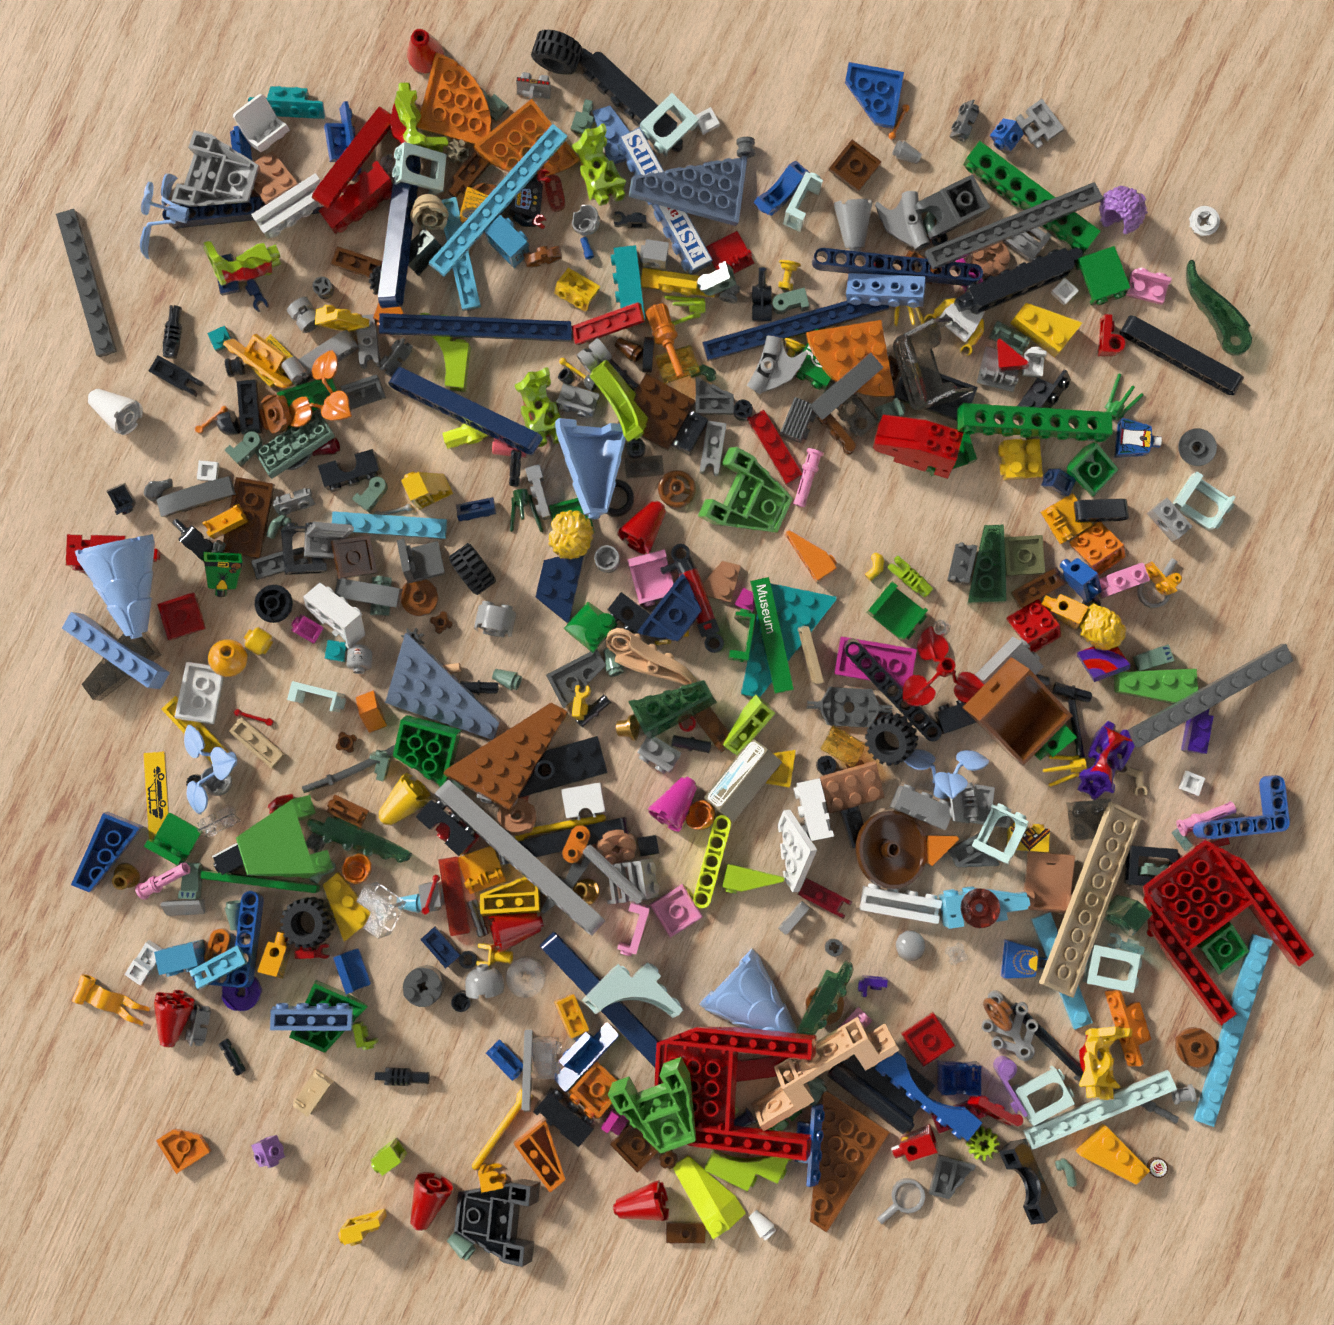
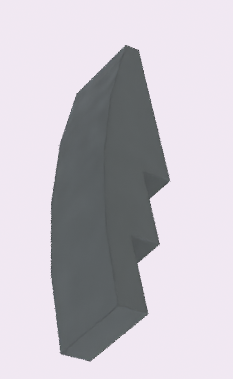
[810,353,883,420]
[156,476,236,517]
[335,578,403,608]
[541,856,591,913]

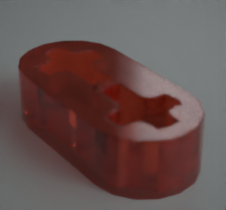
[545,175,566,212]

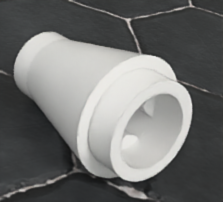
[748,1210,776,1240]

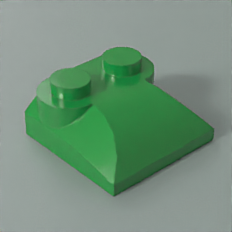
[1067,442,1119,497]
[564,602,618,653]
[1197,922,1250,975]

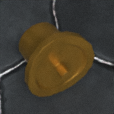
[616,714,640,741]
[112,863,141,890]
[573,878,600,905]

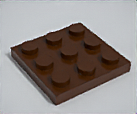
[618,373,695,451]

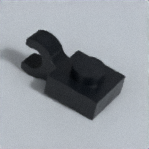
[614,211,647,229]

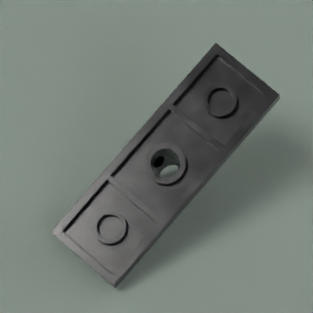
[496,736,608,804]

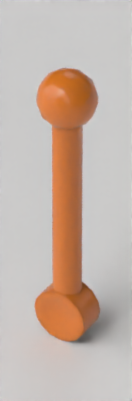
[889,104,909,140]
[195,406,228,434]

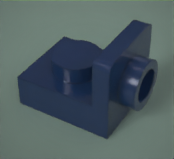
[1041,469,1076,497]

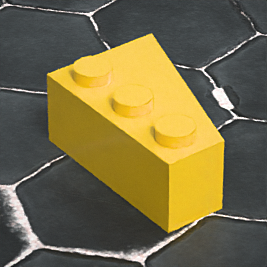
[401,471,453,510]
[480,877,541,916]

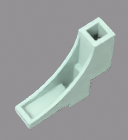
[582,962,683,1018]

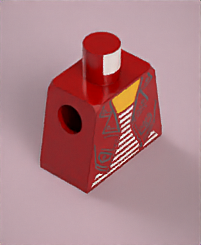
[891,1124,938,1162]

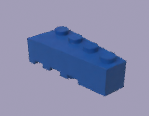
[71,811,144,892]

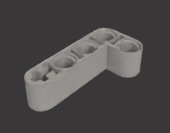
[281,330,358,386]

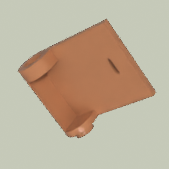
[1024,851,1075,914]

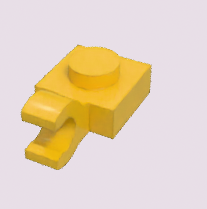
[572,685,591,720]

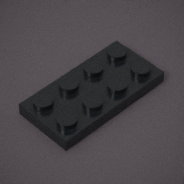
[893,361,978,422]

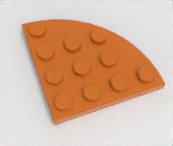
[417,53,492,145]
[474,99,580,177]
[806,320,895,397]

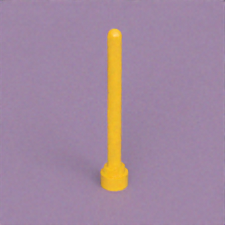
[515,814,606,841]
[472,1088,534,1170]

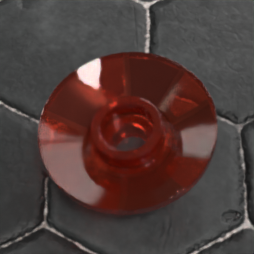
[960,888,1000,928]

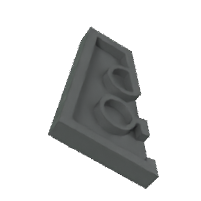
[546,649,606,709]

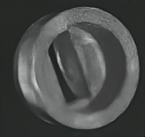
[934,619,951,635]

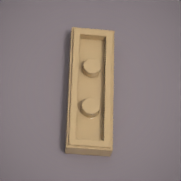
[798,626,824,684]
[229,717,286,769]

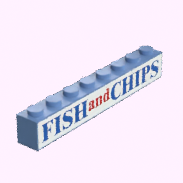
[617,127,712,275]

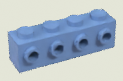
[846,273,926,308]
[270,1003,353,1031]

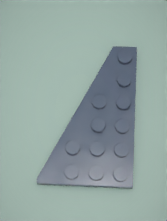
[629,155,748,226]
[385,632,500,740]

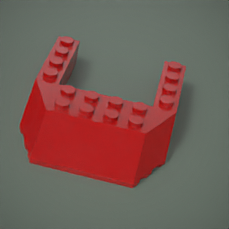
[1142,840,1314,1025]
[654,1027,817,1161]

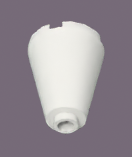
[88,389,143,435]

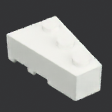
[303,583,365,649]
[793,778,834,841]

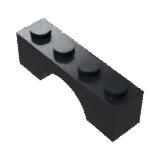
[999,1139,1058,1225]

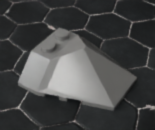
[171,130,260,207]

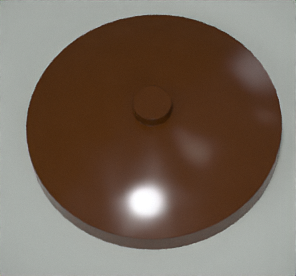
[856,811,928,889]

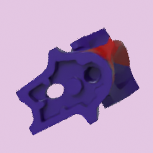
[1077,721,1135,800]

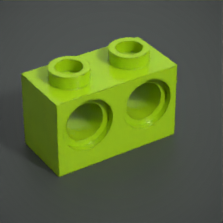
[371,1138,407,1176]

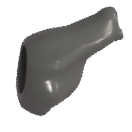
[144,479,173,502]

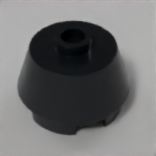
[254,585,293,623]

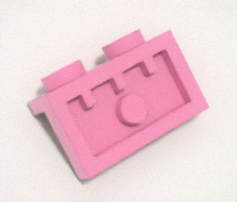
[1126,268,1172,305]

